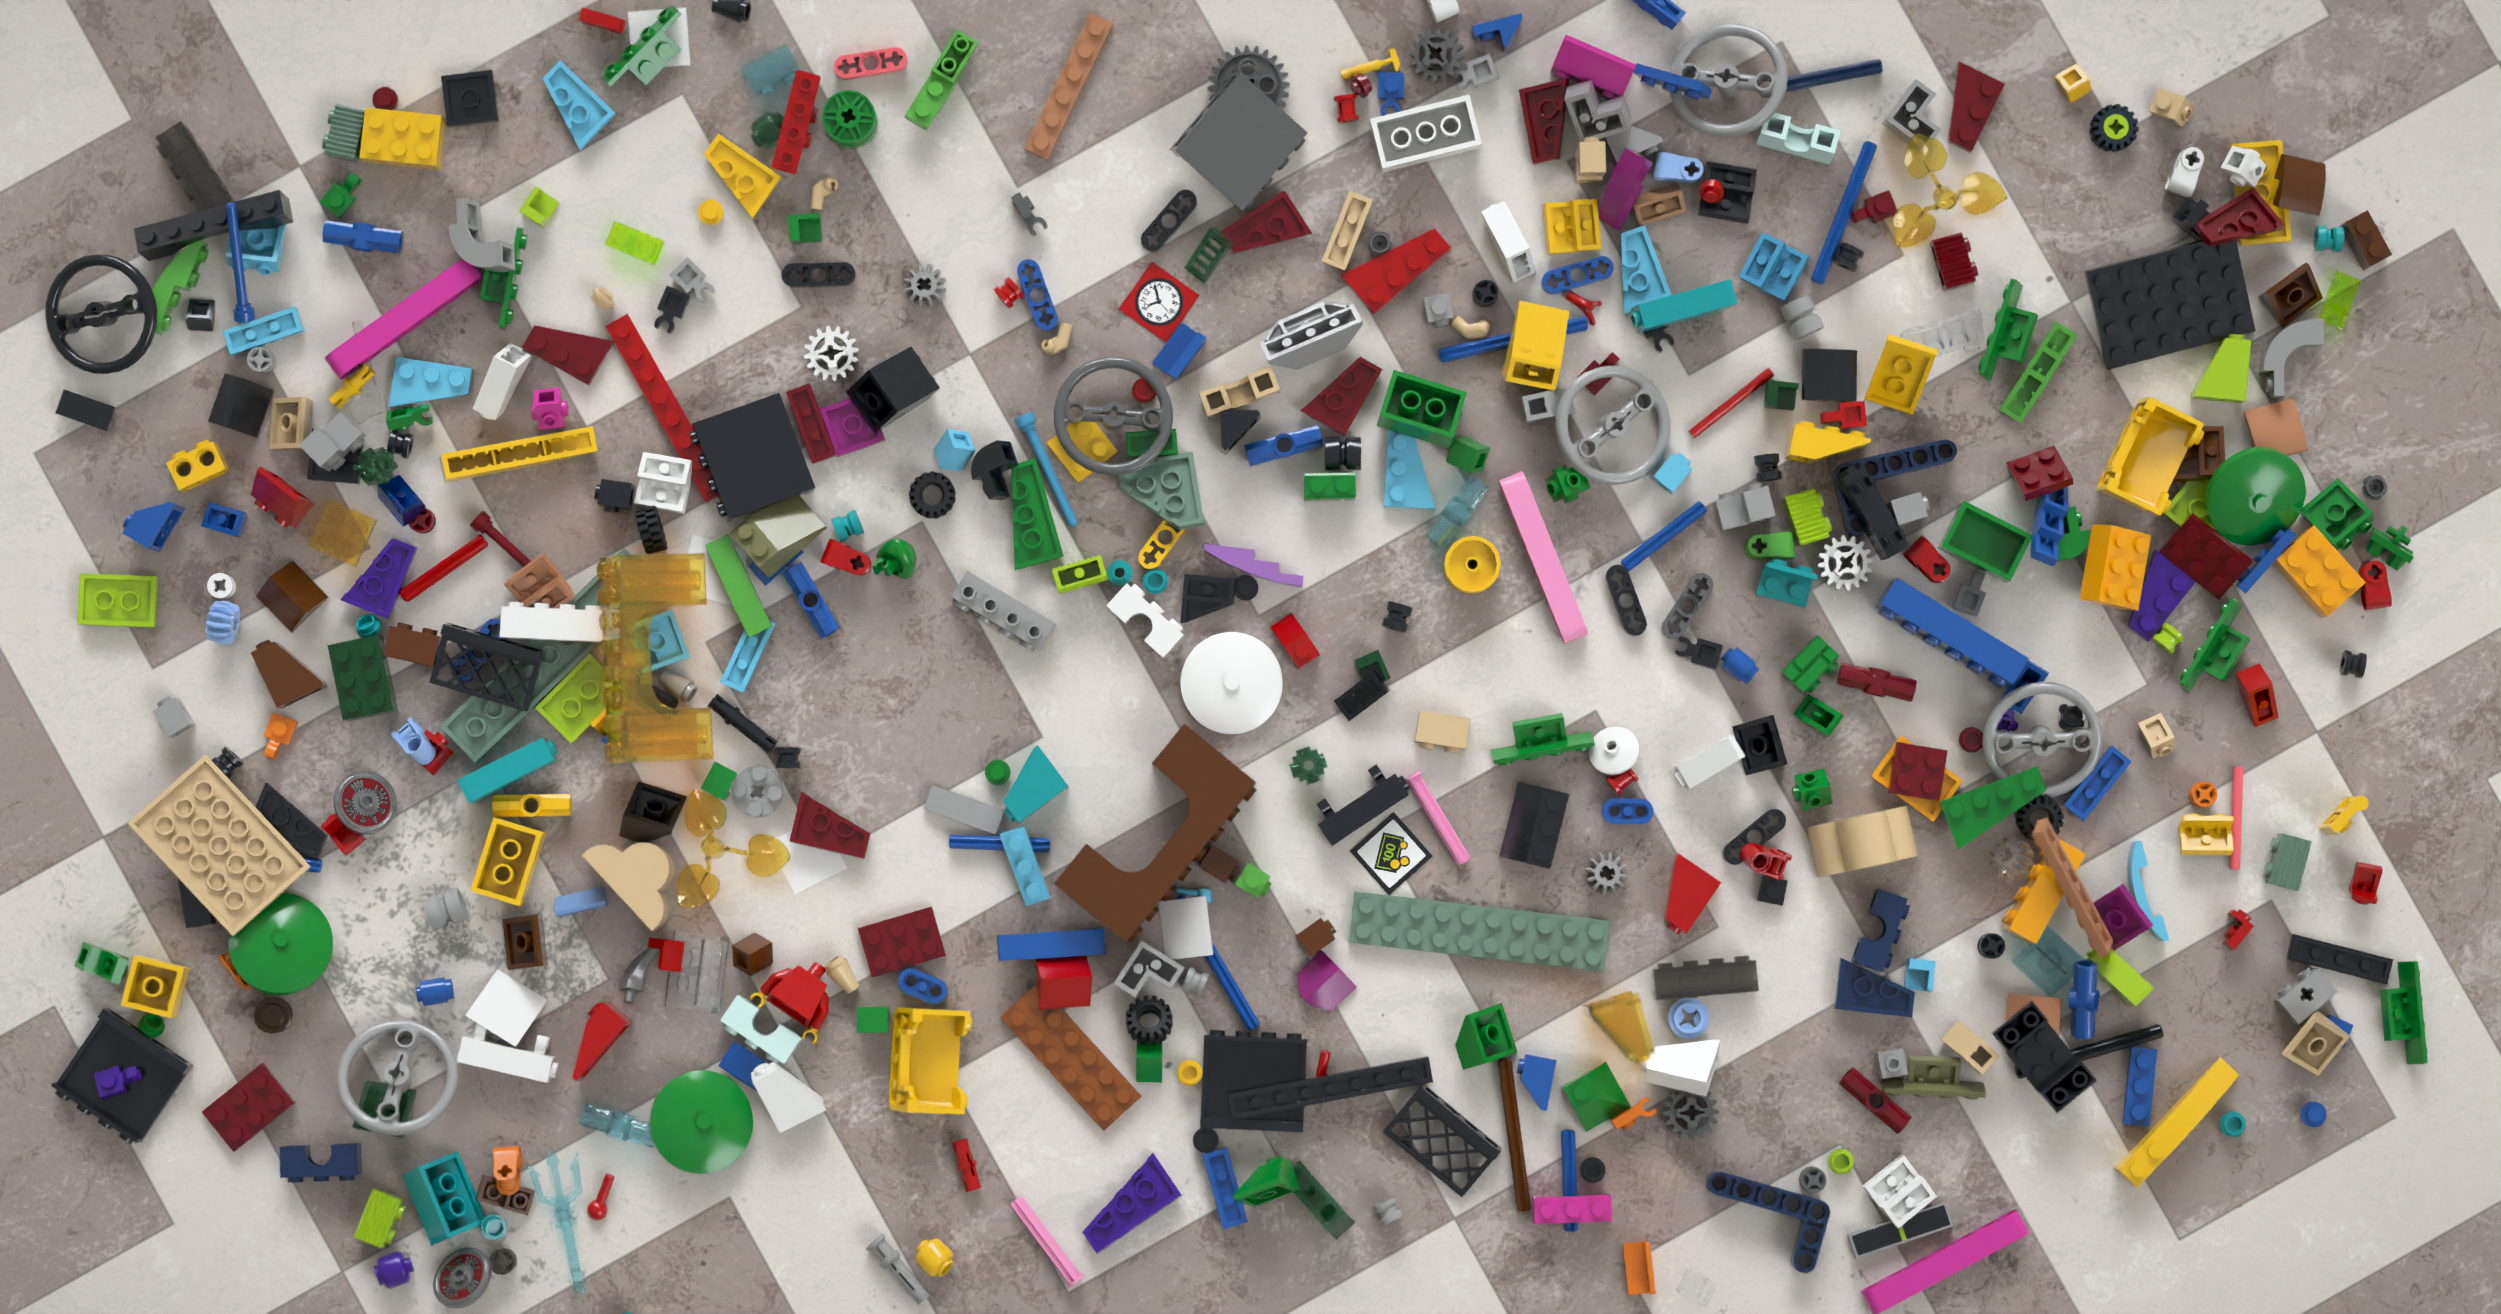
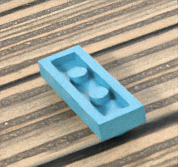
[222,306,305,356]
[720,621,776,693]
[1000,825,1051,906]

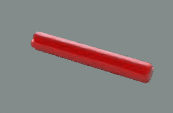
[399,535,488,602]

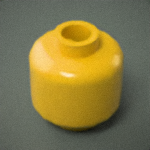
[915,1239,954,1277]

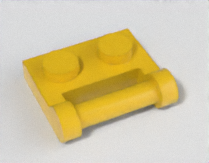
[2319,795,2368,835]

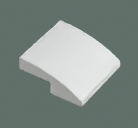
[634,452,693,514]
[1862,1154,1937,1228]

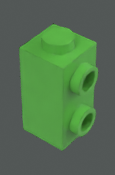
[1235,863,1272,898]

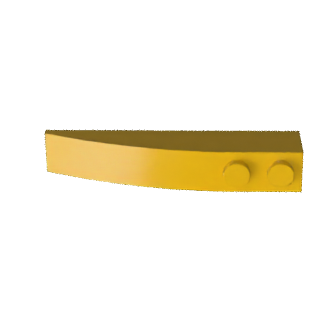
[439,426,598,483]
[2114,1057,2239,1187]

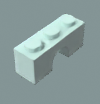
[1756,113,1840,165]
[720,995,803,1064]

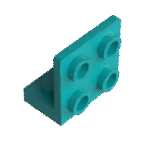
[1755,559,1818,608]

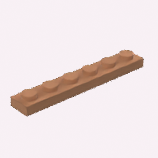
[1024,12,1114,161]
[2033,818,2113,957]

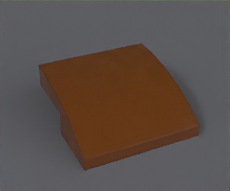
[2272,154,2326,216]
[2172,426,2225,482]

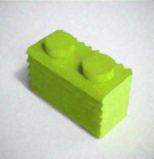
[1783,488,1832,547]
[1052,554,1108,594]
[354,1188,406,1248]

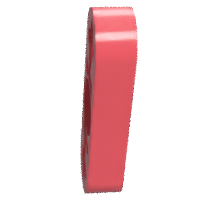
[834,47,908,80]

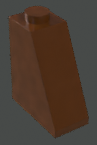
[251,640,328,709]

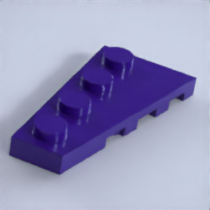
[1082,1153,1182,1254]

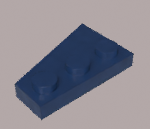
[1834,958,1915,1017]

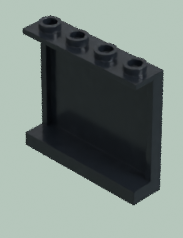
[689,393,816,522]
[51,1008,193,1144]
[1200,1030,1307,1132]

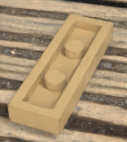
[1321,190,1373,272]

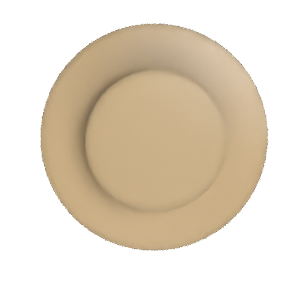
[590,287,615,310]

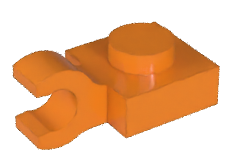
[263,712,298,760]
[1610,1097,1656,1131]

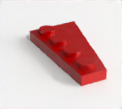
[1341,228,1451,314]

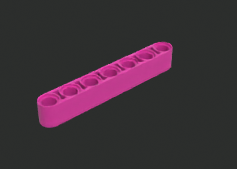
[325,259,483,380]
[1861,1209,2029,1314]

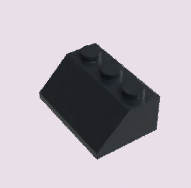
[1499,782,1569,869]

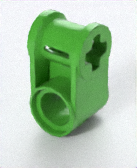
[1744,532,1795,560]

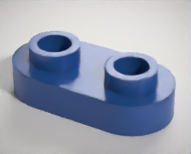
[1602,798,1654,824]
[898,968,948,1004]

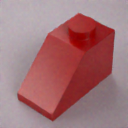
[1271,613,1320,670]
[2236,663,2279,727]

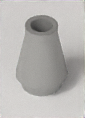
[658,669,698,704]

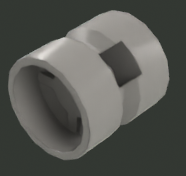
[1779,294,1824,341]
[423,888,469,931]

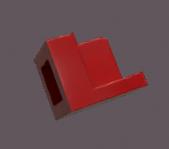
[648,937,685,972]

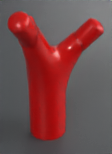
[1565,290,1602,326]

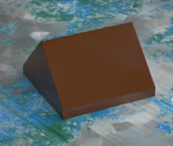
[2258,262,2323,328]
[256,561,329,633]
[502,914,548,970]

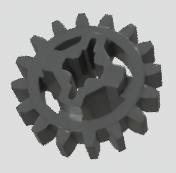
[1409,27,1465,84]
[1663,1090,1719,1140]

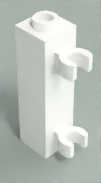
[457,1023,559,1083]

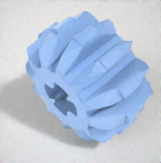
[205,600,241,644]

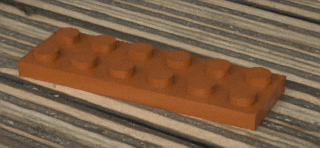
[1000,984,1142,1131]

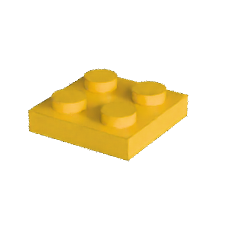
[1047,416,1118,483]

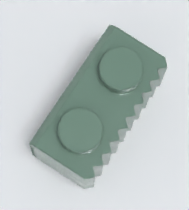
[322,104,365,163]
[2263,833,2312,891]

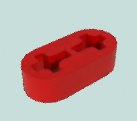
[577,8,627,34]

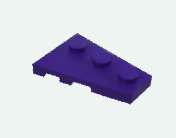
[340,538,417,619]
[2127,550,2196,642]

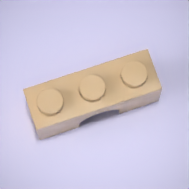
[1575,137,1606,184]
[1199,366,1280,419]

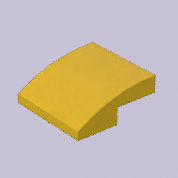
[1542,199,1602,255]

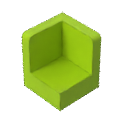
[519,186,559,228]

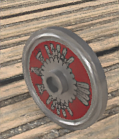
[333,771,397,834]
[433,1247,492,1309]

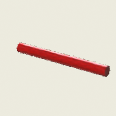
[1689,368,1774,439]

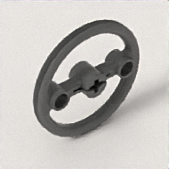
[1054,357,1173,475]

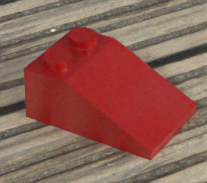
[251,466,314,528]
[572,1001,633,1081]

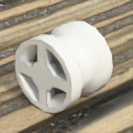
[207,573,236,600]

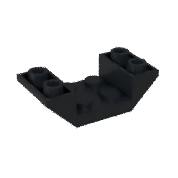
[1992,1000,2097,1113]

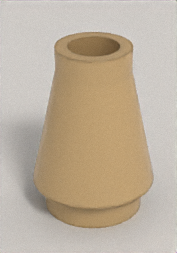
[824,955,859,994]

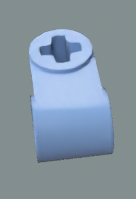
[1653,152,1703,183]
[391,717,436,765]

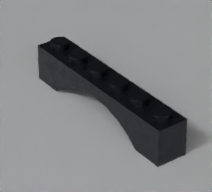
[134,190,293,261]

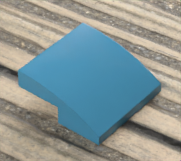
[1739,232,1810,303]

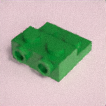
[2300,478,2374,551]

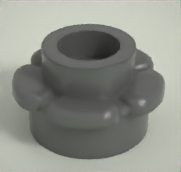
[1367,232,1392,256]
[2362,475,2387,500]

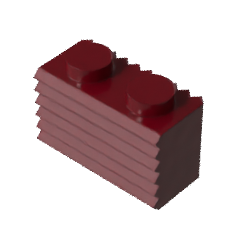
[1930,232,1978,292]

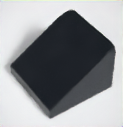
[186,299,215,331]

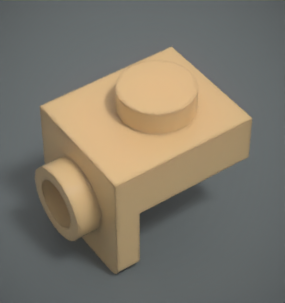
[2148,88,2193,128]

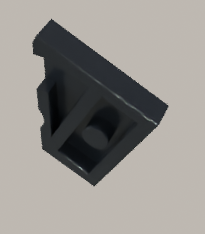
[1180,574,1236,623]

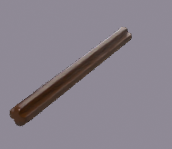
[1498,1059,1531,1212]

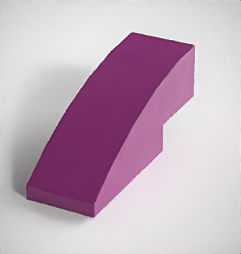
[1598,148,1653,231]

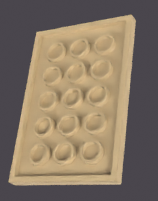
[127,754,311,937]

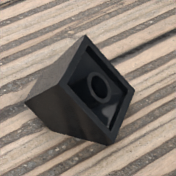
[619,781,687,843]

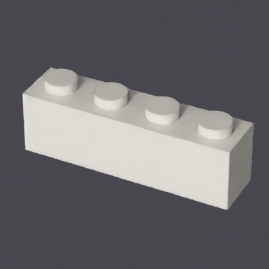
[500,602,607,643]

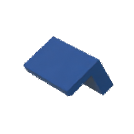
[1153,323,1207,381]

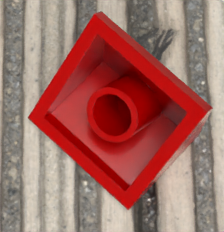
[1035,955,1092,1010]

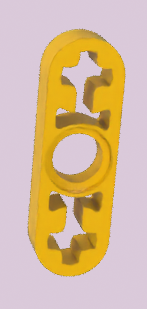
[1138,520,1186,570]

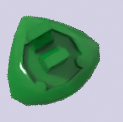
[872,538,916,580]

